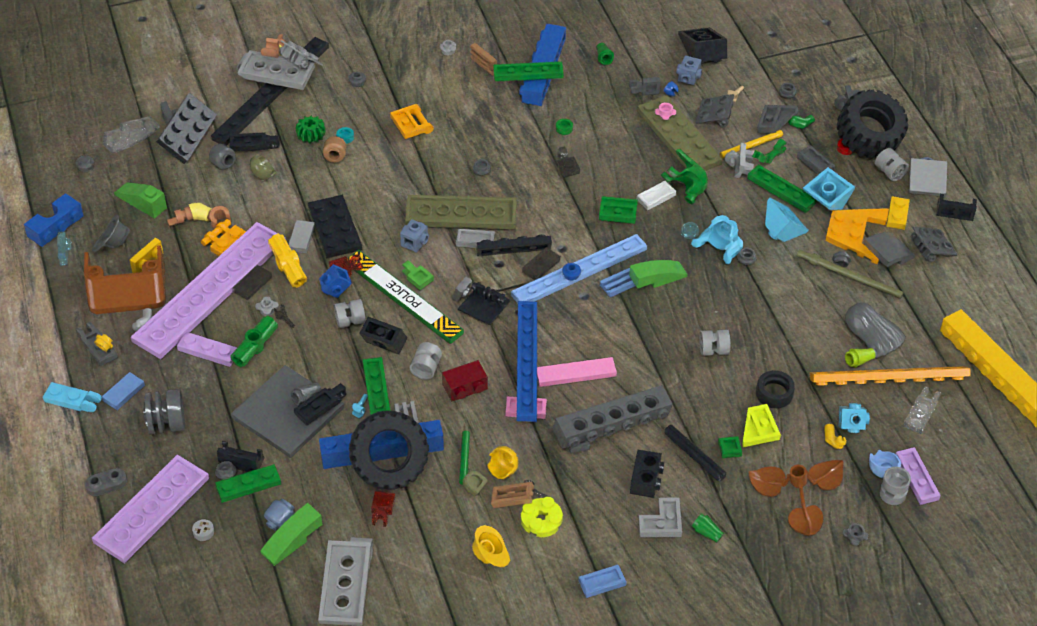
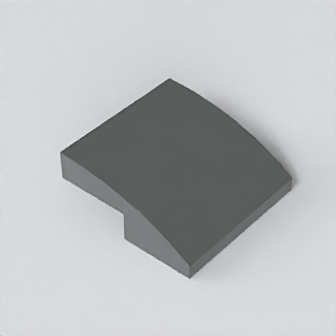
[864,232,915,267]

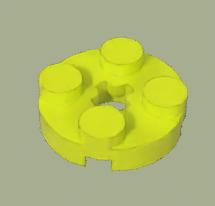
[521,497,563,537]

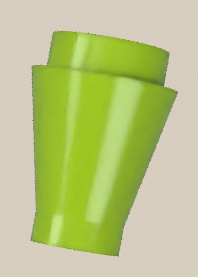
[845,348,875,368]

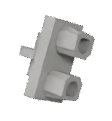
[725,143,754,178]

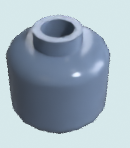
[264,499,295,531]

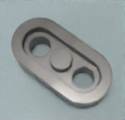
[85,468,127,496]

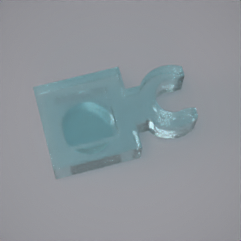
[57,232,71,266]

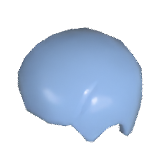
[869,450,901,478]

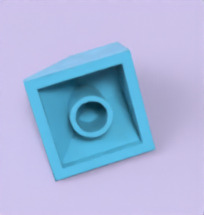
[765,198,809,242]

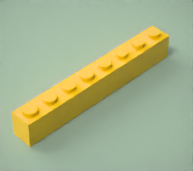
[940,309,1037,428]

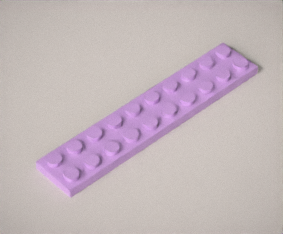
[131,222,278,359]

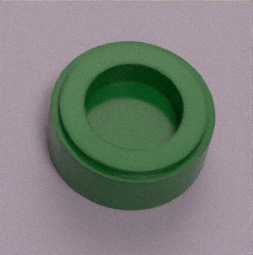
[556,119,573,135]

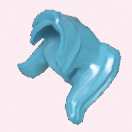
[691,215,743,264]

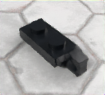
[229,132,280,151]
[294,383,347,426]

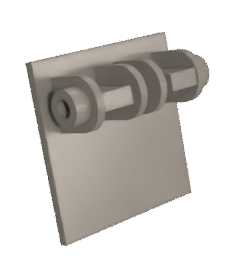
[279,40,323,68]

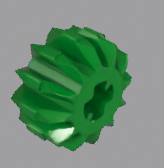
[295,115,326,144]

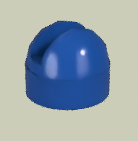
[663,81,679,96]

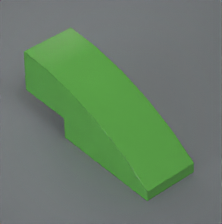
[629,260,688,289]
[260,503,323,566]

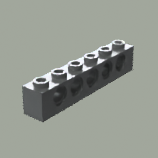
[552,385,673,449]

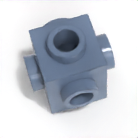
[676,56,702,85]
[400,219,429,253]

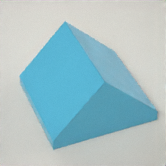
[803,167,855,210]

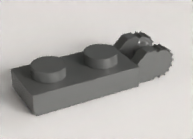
[75,322,118,366]

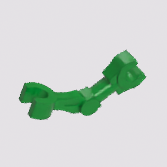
[752,139,787,164]

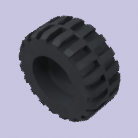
[836,90,909,159]
[349,410,429,490]

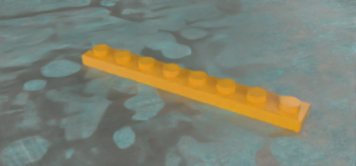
[810,366,970,385]

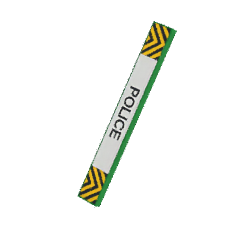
[345,250,464,344]

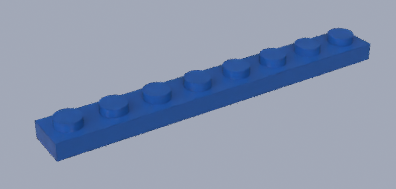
[516,301,537,422]

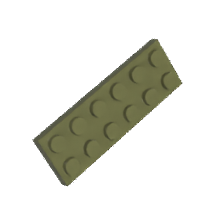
[637,95,723,171]
[405,195,517,229]

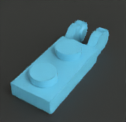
[43,382,102,412]

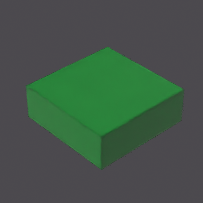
[718,436,742,459]

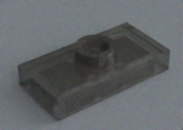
[522,247,561,280]
[233,265,272,300]

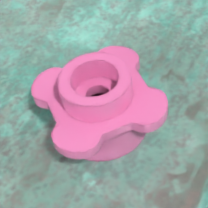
[655,103,676,120]

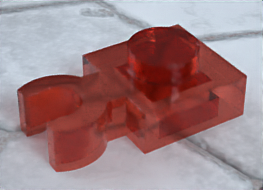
[329,254,364,276]
[371,491,396,527]

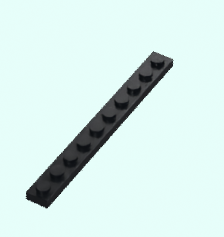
[211,37,329,146]

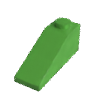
[114,182,167,219]

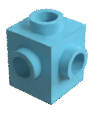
[838,403,870,433]

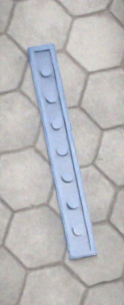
[511,234,647,304]

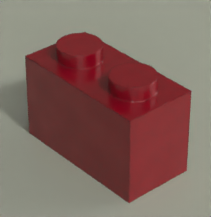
[442,360,488,402]

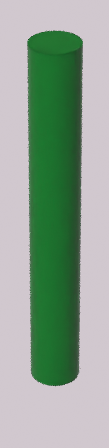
[459,431,470,485]

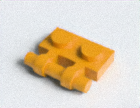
[201,219,246,256]

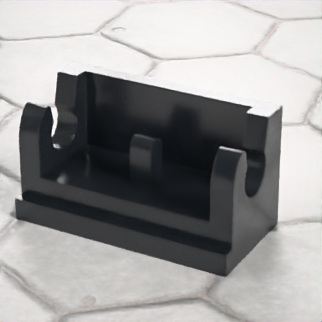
[936,193,977,221]
[217,441,265,472]

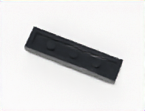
[476,234,552,256]

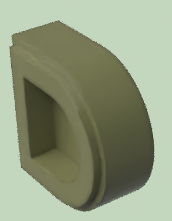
[463,471,488,497]

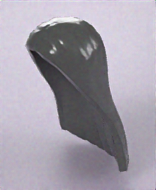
[845,303,906,358]

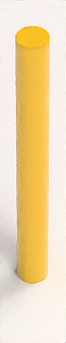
[720,130,783,159]

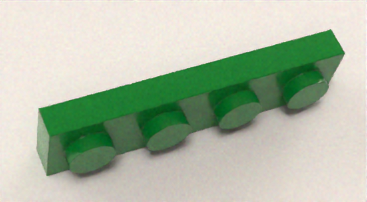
[493,61,564,81]
[747,164,817,213]
[363,357,390,415]

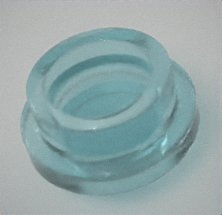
[681,222,699,239]

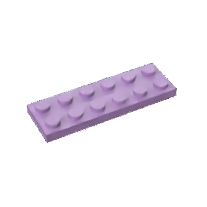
[92,455,209,563]

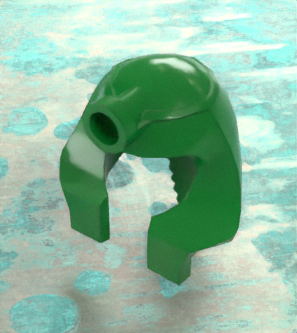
[661,149,708,205]

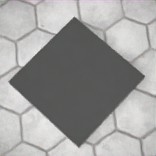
[231,365,345,458]

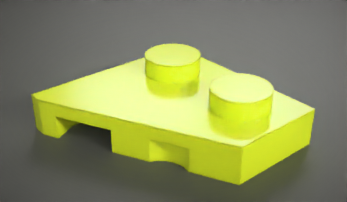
[742,404,781,447]

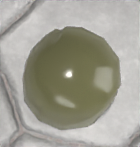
[250,154,277,180]

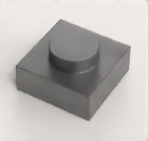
[452,277,472,302]

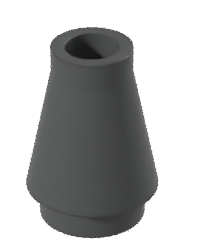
[291,382,322,406]

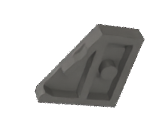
[757,105,798,133]

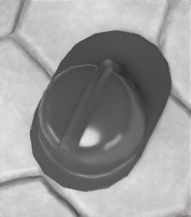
[92,214,130,252]

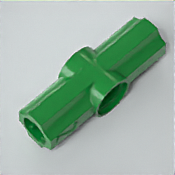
[230,316,278,367]

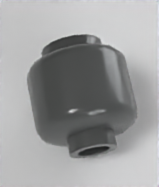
[209,144,236,169]

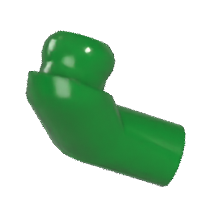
[788,115,815,129]

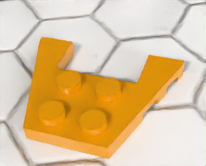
[825,208,889,264]

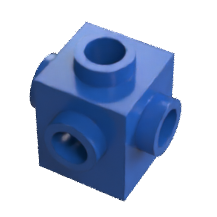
[319,264,352,298]

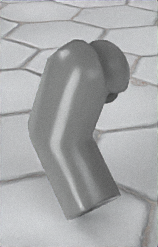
[132,308,152,332]

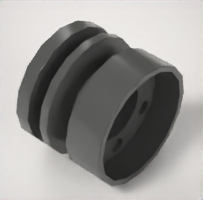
[143,389,185,435]

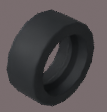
[756,370,795,409]

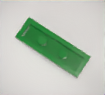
[215,464,281,503]

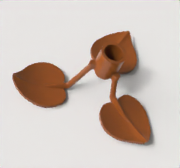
[749,460,843,536]

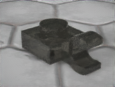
[557,146,580,178]

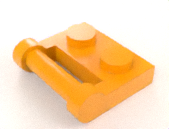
[390,104,434,139]

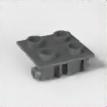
[695,94,734,127]
[911,227,957,262]

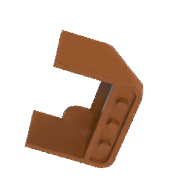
[84,245,166,314]

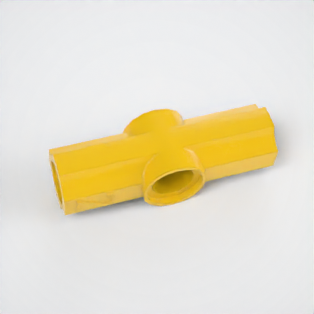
[268,233,307,288]

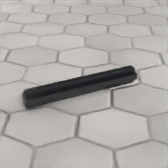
[664,425,727,481]

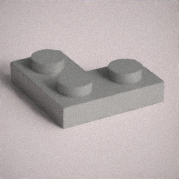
[639,498,682,537]

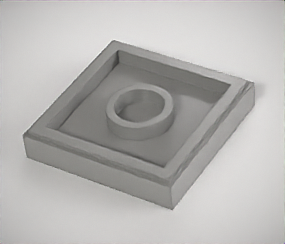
[909,158,947,196]

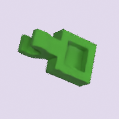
[402,261,434,290]

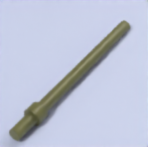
[797,249,904,299]

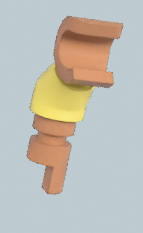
[261,34,286,58]
[167,203,231,229]

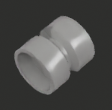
[875,148,909,181]
[334,299,366,328]
[699,330,730,356]
[410,342,442,380]
[880,467,911,505]

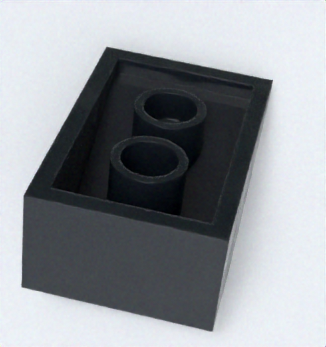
[678,27,727,64]

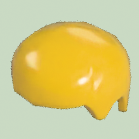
[487,446,518,479]

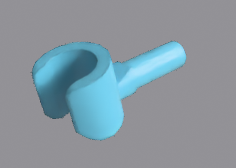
[352,394,368,418]

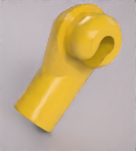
[824,424,846,449]

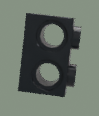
[630,449,665,498]

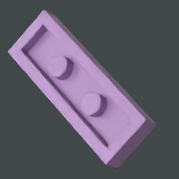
[177,332,237,367]
[896,447,941,505]

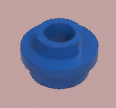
[562,263,581,281]

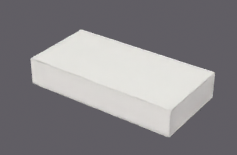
[636,181,676,210]

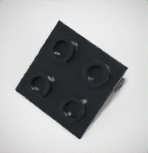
[458,282,510,325]

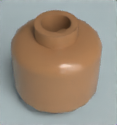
[323,136,347,163]

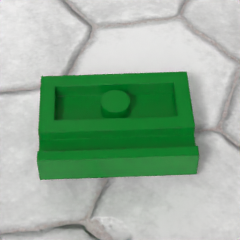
[599,196,638,224]

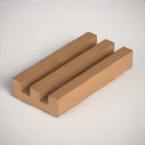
[470,43,497,75]
[491,482,534,508]

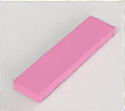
[537,357,617,387]

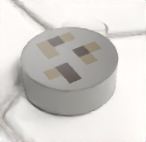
[192,519,214,541]

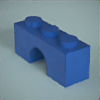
[24,193,83,247]

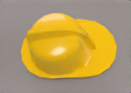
[472,525,510,567]

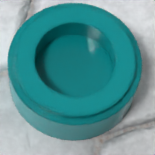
[336,127,354,144]

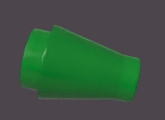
[596,43,614,65]
[692,513,724,543]

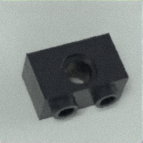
[359,317,407,354]

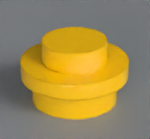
[94,334,113,352]

